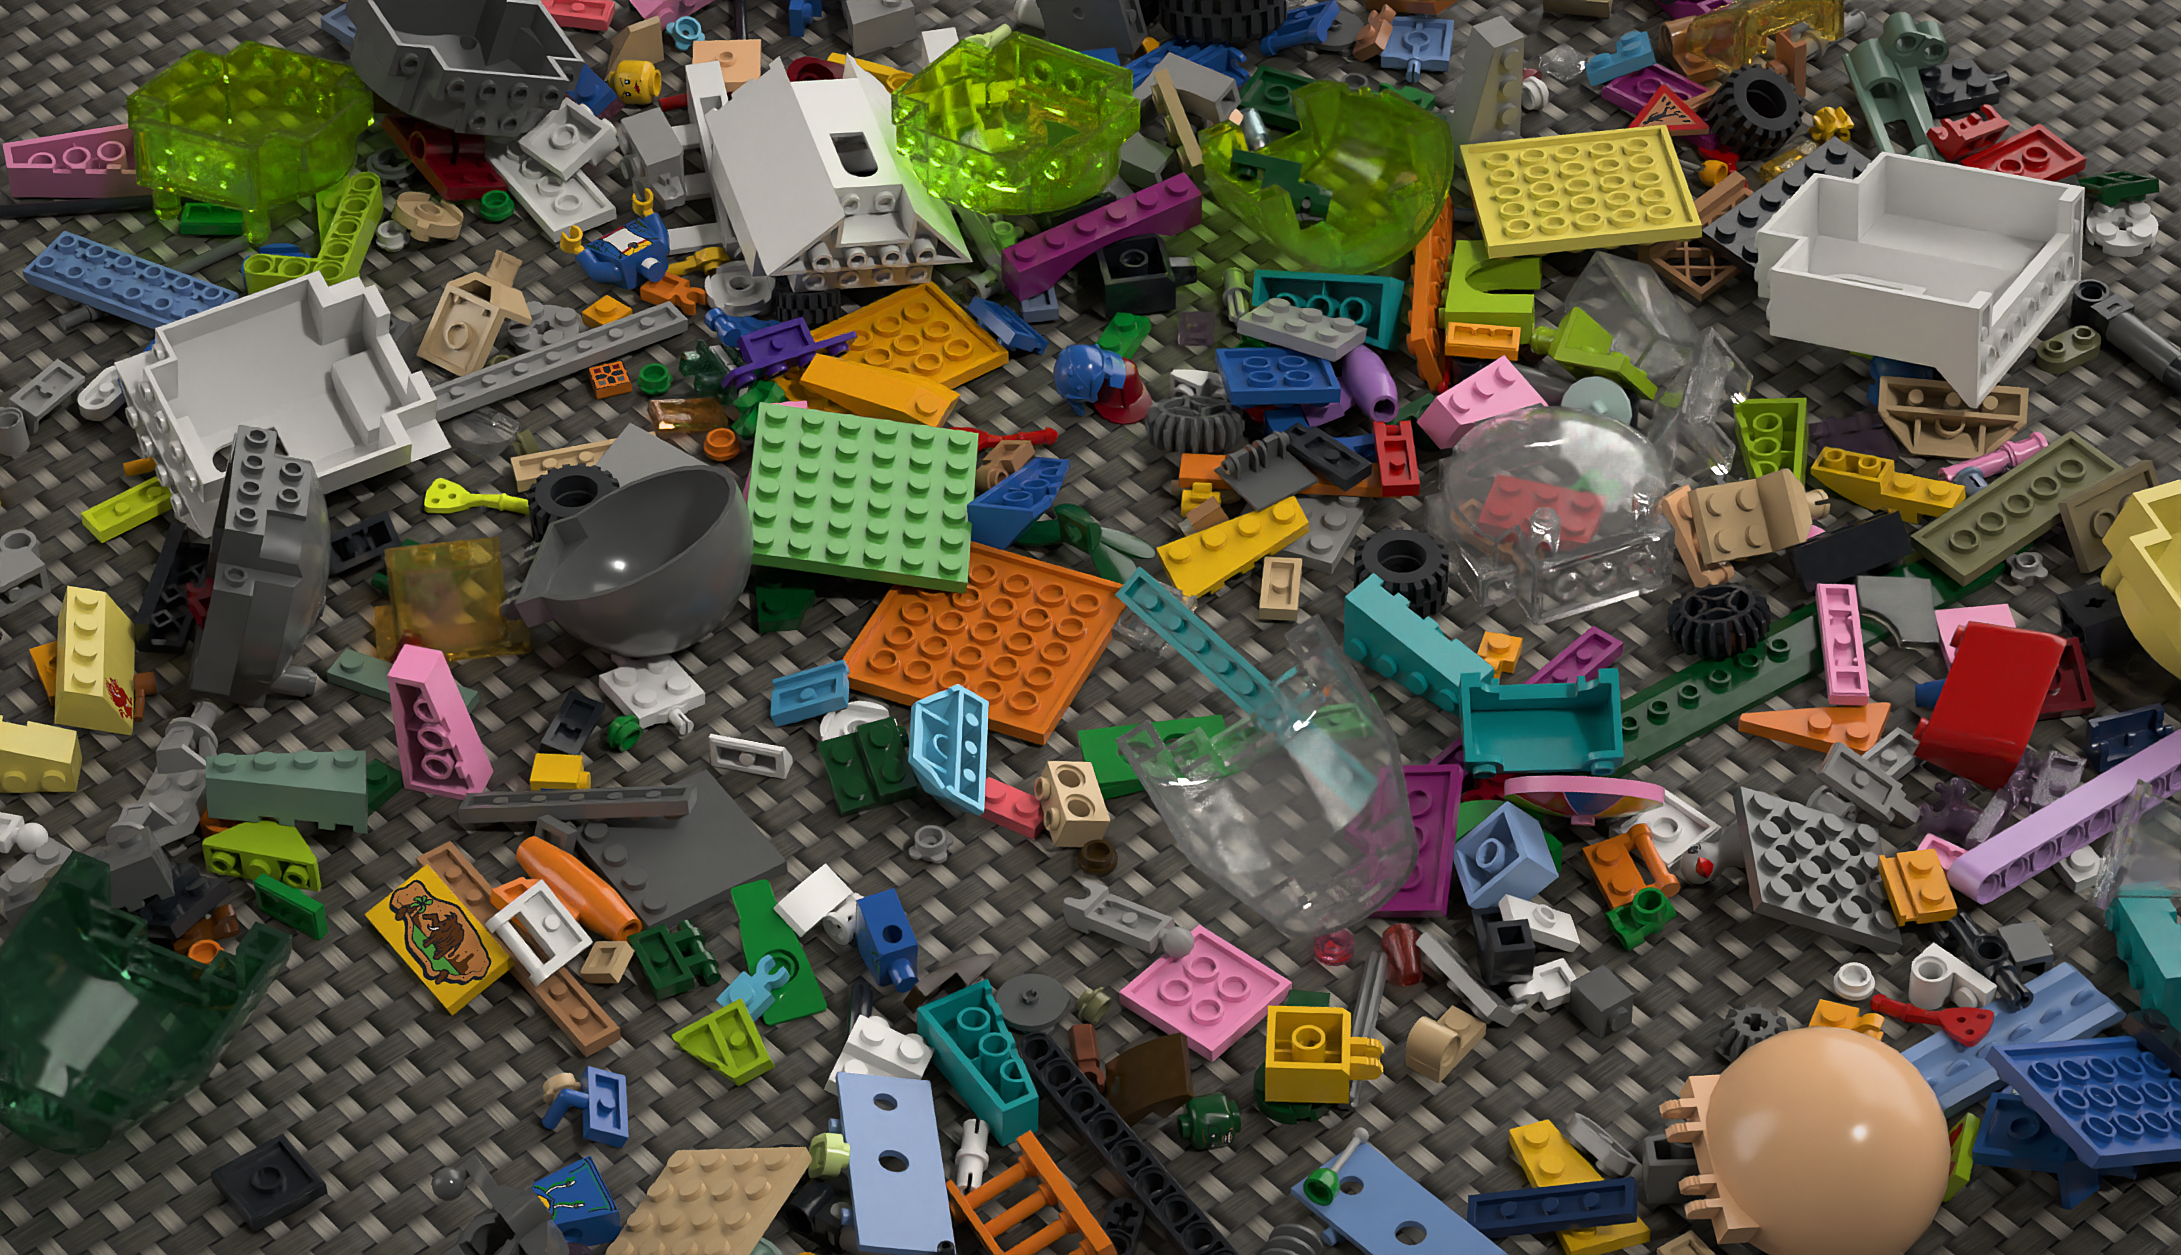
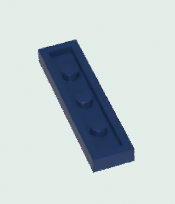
[1467,1177,1638,1238]

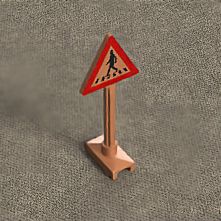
[1628,26,1807,136]

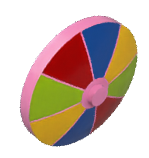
[1504,776,1665,826]

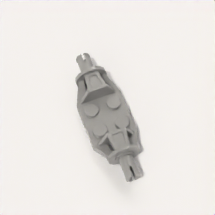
[106,701,219,846]

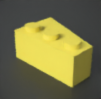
[0,715,82,793]

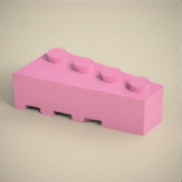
[3,121,155,198]

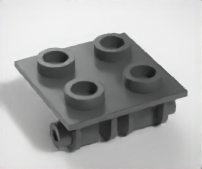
[1214,431,1319,512]

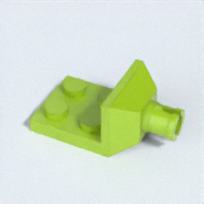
[1531,307,1658,401]

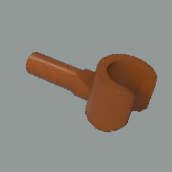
[133,671,157,722]

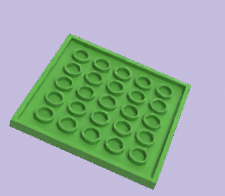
[747,402,979,594]

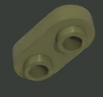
[2035,326,2101,374]

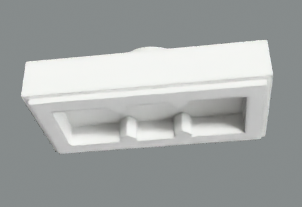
[1498,894,1580,953]

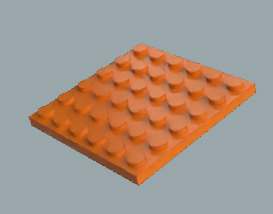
[842,541,1130,746]

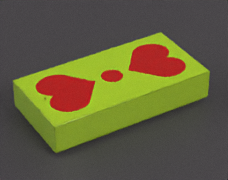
[1942,1112,1981,1202]

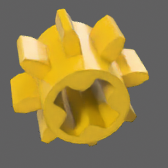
[1808,106,1854,147]
[1181,482,1221,518]

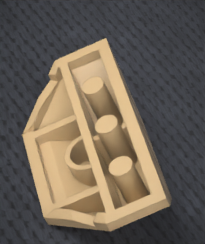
[1878,376,2029,460]

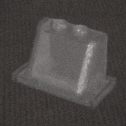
[1642,326,1753,490]
[2092,779,2181,911]

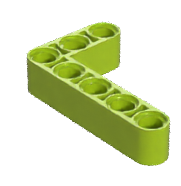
[243,172,384,295]

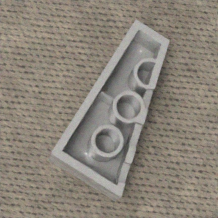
[839,0,916,57]
[1439,15,1524,170]

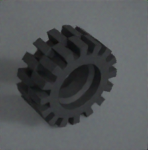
[776,285,842,324]

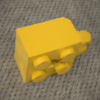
[1265,1005,1384,1104]

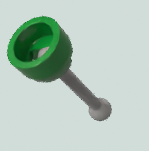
[1303,1127,1369,1206]

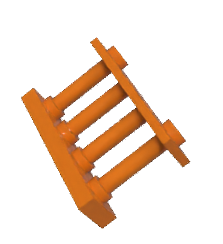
[946,1130,1118,1255]

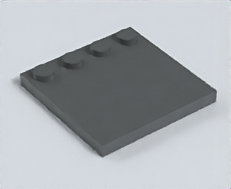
[575,769,788,930]

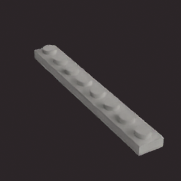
[431,301,688,422]

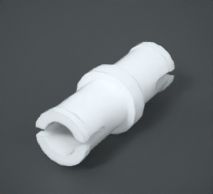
[955,1119,990,1196]

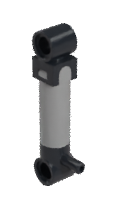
[782,1178,955,1255]

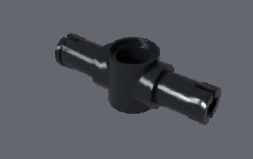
[1946,913,2034,1011]

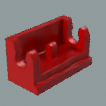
[1926,104,2010,162]

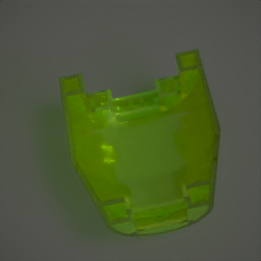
[1197,79,1454,275]

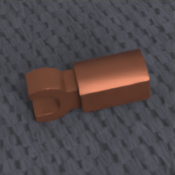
[1068,1024,1105,1094]

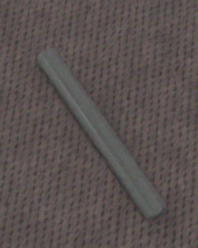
[1336,951,1389,1111]

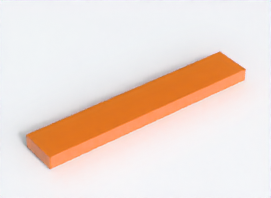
[1179,453,1402,499]

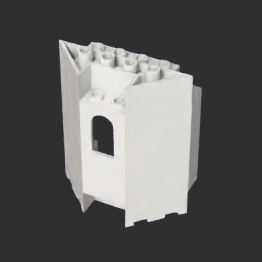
[704,53,973,292]
[114,271,451,539]

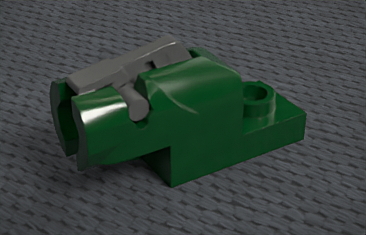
[1229,148,1333,225]

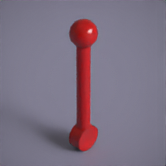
[1438,355,1451,395]

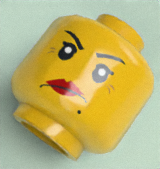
[609,60,661,105]

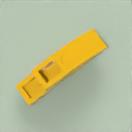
[1810,447,1966,524]

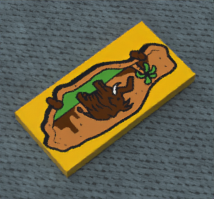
[364,864,515,1016]

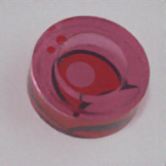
[1314,927,1354,966]

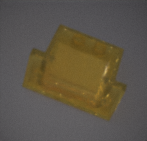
[374,537,531,664]

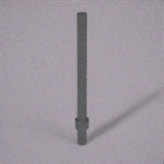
[59,235,249,330]

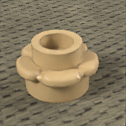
[543,1073,581,1108]

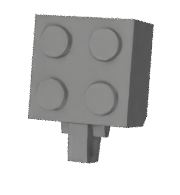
[618,107,687,213]

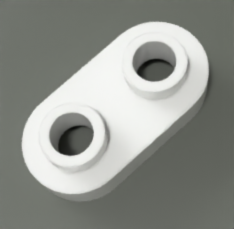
[78,365,126,421]

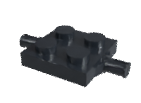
[1918,58,2010,117]

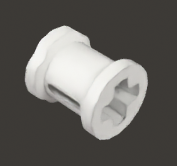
[823,893,864,945]

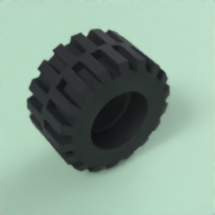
[1707,64,1804,160]
[528,463,620,543]
[1354,527,1449,620]

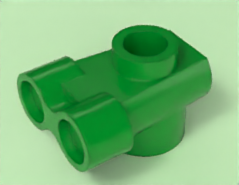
[1604,887,1677,951]

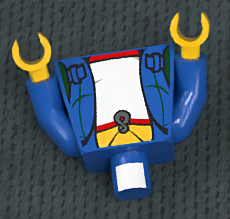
[560,188,670,290]

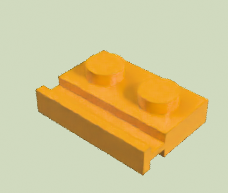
[1877,848,1958,926]

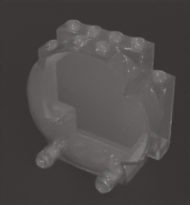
[1424,402,1677,626]

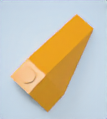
[799,353,961,428]

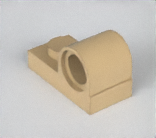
[1405,1005,1486,1083]

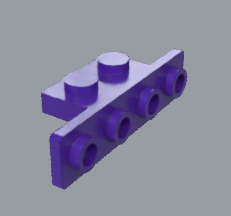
[721,316,858,390]

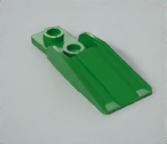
[730,879,827,1027]

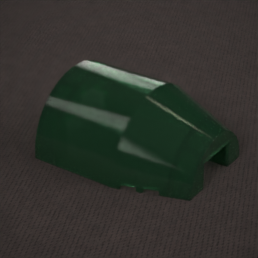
[0,850,292,1155]

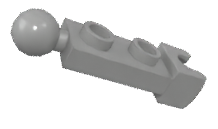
[1063,880,1194,958]

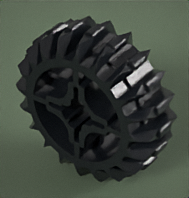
[1667,581,1771,659]

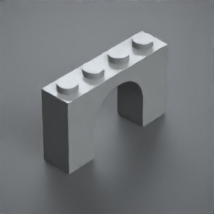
[1089,52,1241,189]

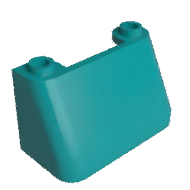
[1458,668,1624,779]

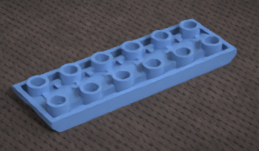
[22,231,239,329]
[1900,962,2126,1119]

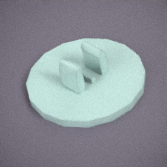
[1560,376,1632,449]

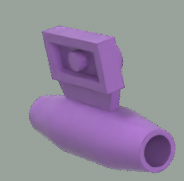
[1298,344,1399,427]

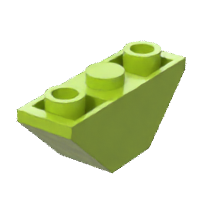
[202,819,321,892]

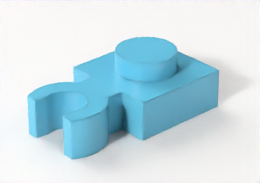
[716,954,790,1022]

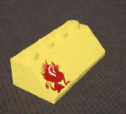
[55,586,135,735]

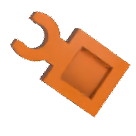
[640,271,707,316]

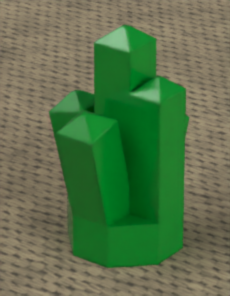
[731,380,785,440]

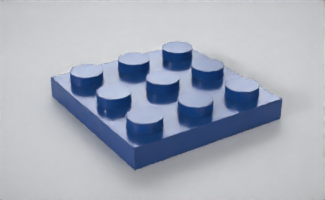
[1215,347,1341,409]

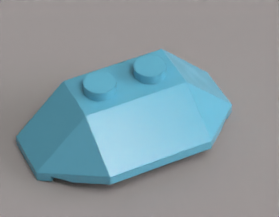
[908,684,989,816]

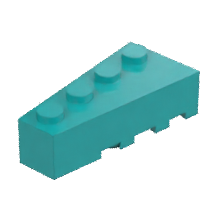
[1344,573,1494,718]

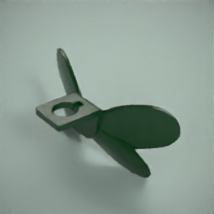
[1013,503,1156,584]

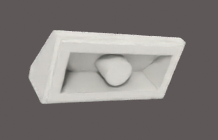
[709,734,793,779]

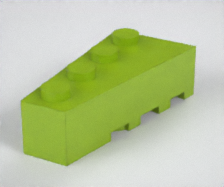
[1732,398,1809,490]

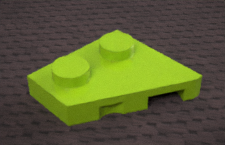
[671,998,775,1086]

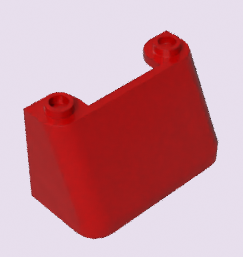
[1912,620,2067,793]

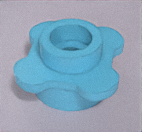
[666,16,705,51]

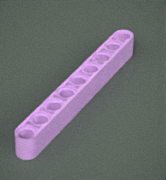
[1947,729,2181,905]

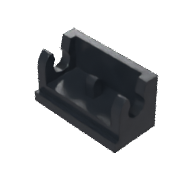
[539,691,606,755]

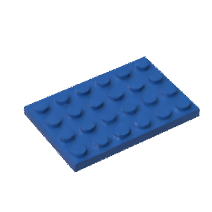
[1985,1036,2181,1169]

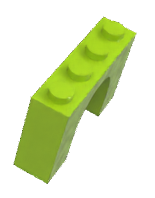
[1438,240,1543,344]

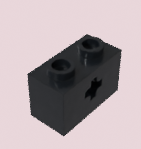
[328,511,402,576]
[2056,582,2134,660]

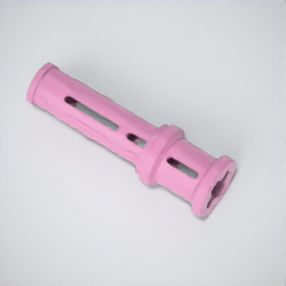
[1938,431,2048,483]

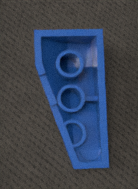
[967,457,1070,551]

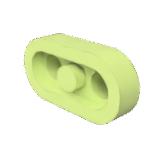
[808,1133,850,1180]

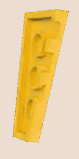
[1156,496,1310,609]
[1509,1119,1651,1255]

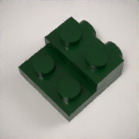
[816,716,919,818]

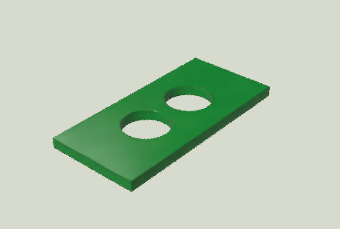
[1077,714,1237,788]

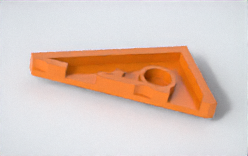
[1738,702,1891,756]

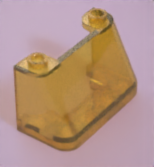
[1687,0,1844,73]

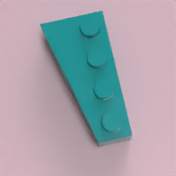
[1252,269,1404,353]
[2105,884,2181,1032]
[917,978,1039,1147]

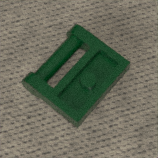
[2077,170,2159,207]

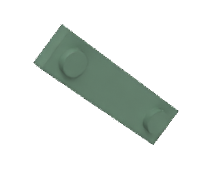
[327,648,480,714]

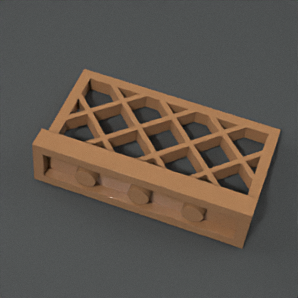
[1637,171,1753,302]

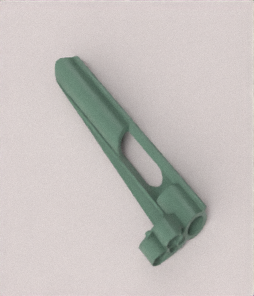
[1841,12,1950,163]

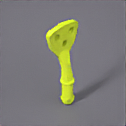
[424,478,530,516]

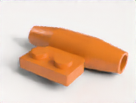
[490,836,642,943]

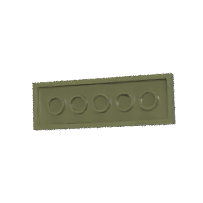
[1910,431,2124,587]

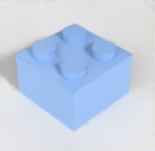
[1453,801,1559,909]

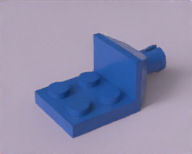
[1972,1092,2139,1210]

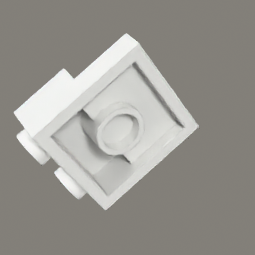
[518,97,619,181]
[824,1015,935,1111]

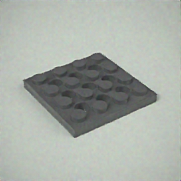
[1733,786,1902,955]

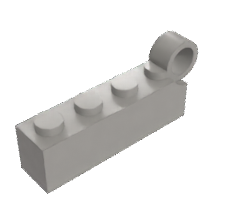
[0,529,51,618]

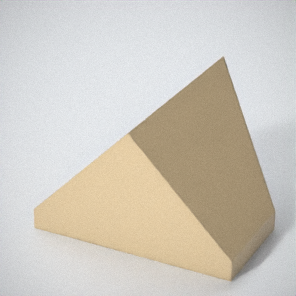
[604,16,664,81]

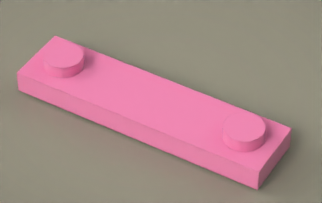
[1815,584,1869,705]

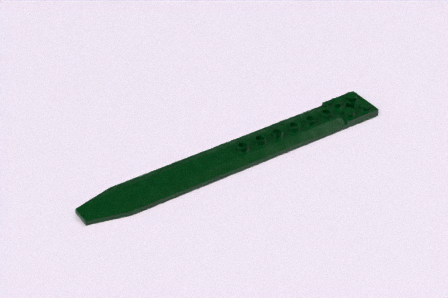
[1545,538,2037,779]

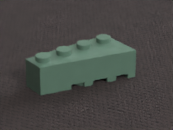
[205,749,368,834]

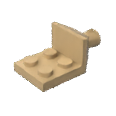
[416,250,532,377]
[1687,468,1830,565]

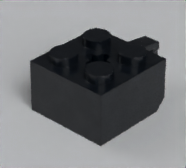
[1093,233,1197,318]

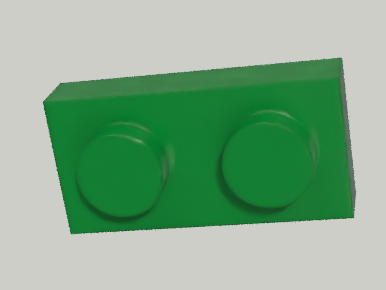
[1095,312,1151,359]

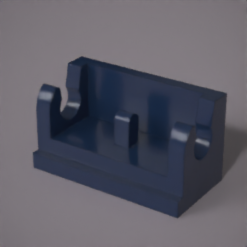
[2083,703,2173,775]

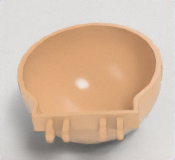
[1659,1026,1951,1255]

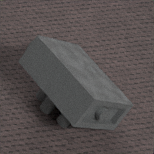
[1036,0,1148,54]

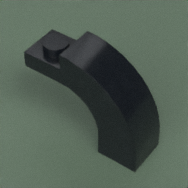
[1471,907,1535,986]

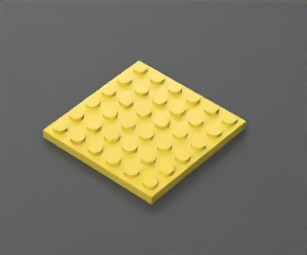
[1460,125,1702,260]

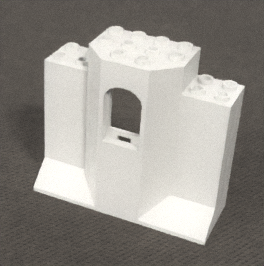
[1754,151,2085,408]

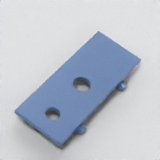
[828,1072,956,1255]
[1291,1142,1508,1255]

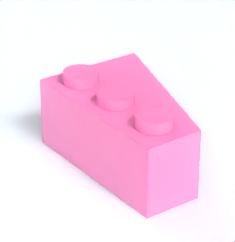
[1417,355,1552,449]

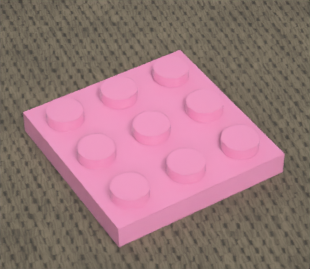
[1119,924,1292,1062]

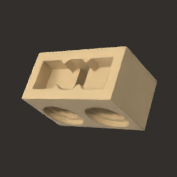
[1034,761,1110,847]

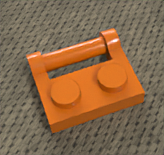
[1582,823,1681,910]

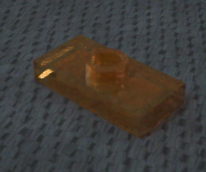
[647,398,729,433]

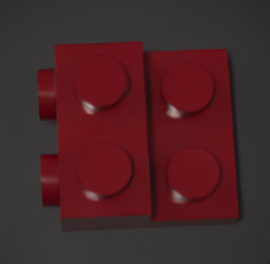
[2037,635,2096,720]

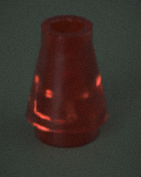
[1381,923,1423,986]

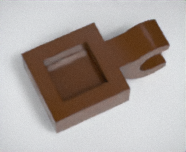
[170,904,241,962]

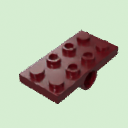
[382,114,508,201]

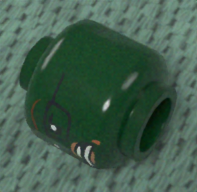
[1177,1092,1241,1151]

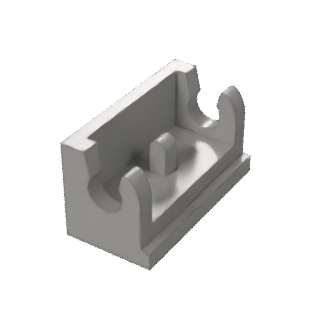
[9,359,85,437]

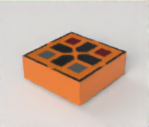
[587,360,632,399]

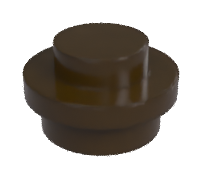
[1078,839,1118,876]

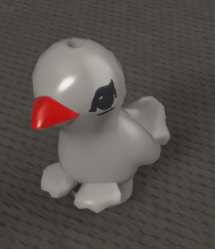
[1680,819,1746,885]

